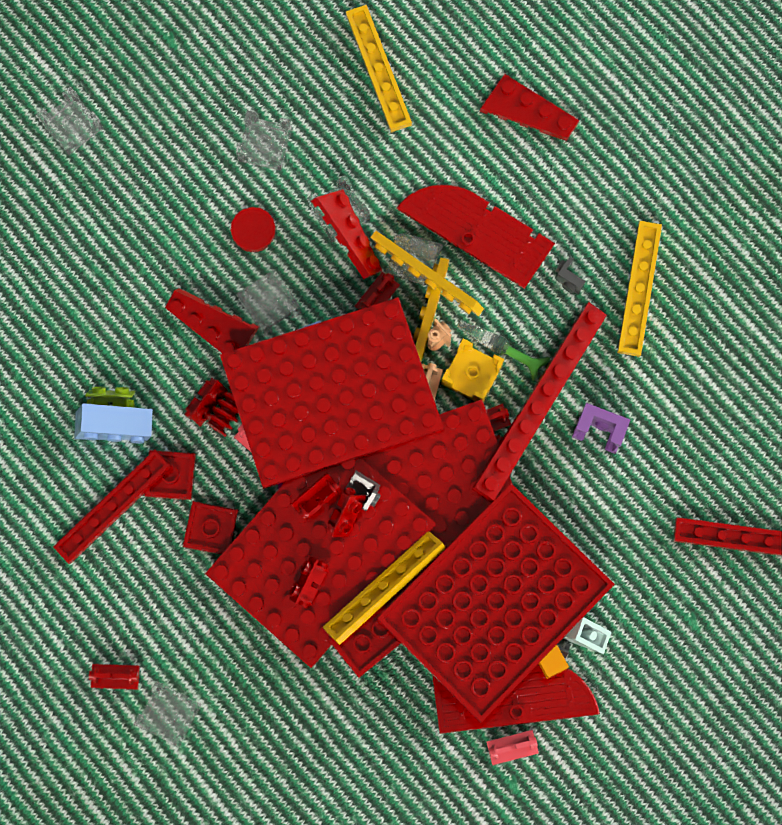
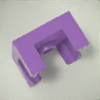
[572,403,630,454]

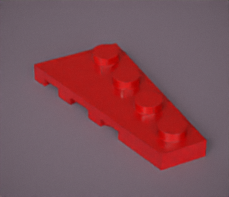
[480,74,580,141]
[311,189,382,279]
[165,288,259,354]

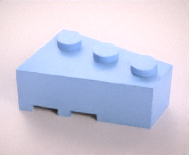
[74,404,153,444]

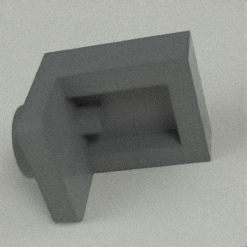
[555,256,586,295]
[344,471,381,511]

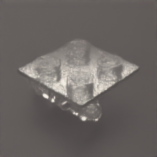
[385,233,443,285]

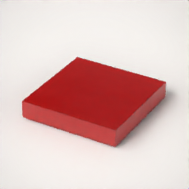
[144,450,196,500]
[182,501,239,555]

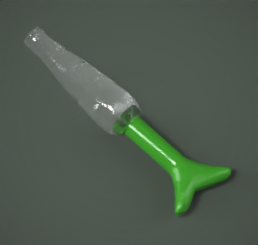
[457,320,550,381]

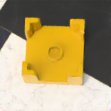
[441,338,504,403]

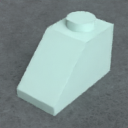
[563,617,611,654]

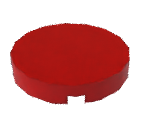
[230,207,276,252]

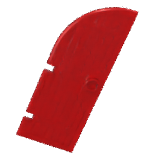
[396,185,555,289]
[432,664,600,734]

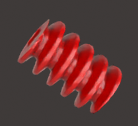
[206,385,239,437]

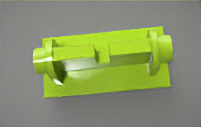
[85,387,135,408]

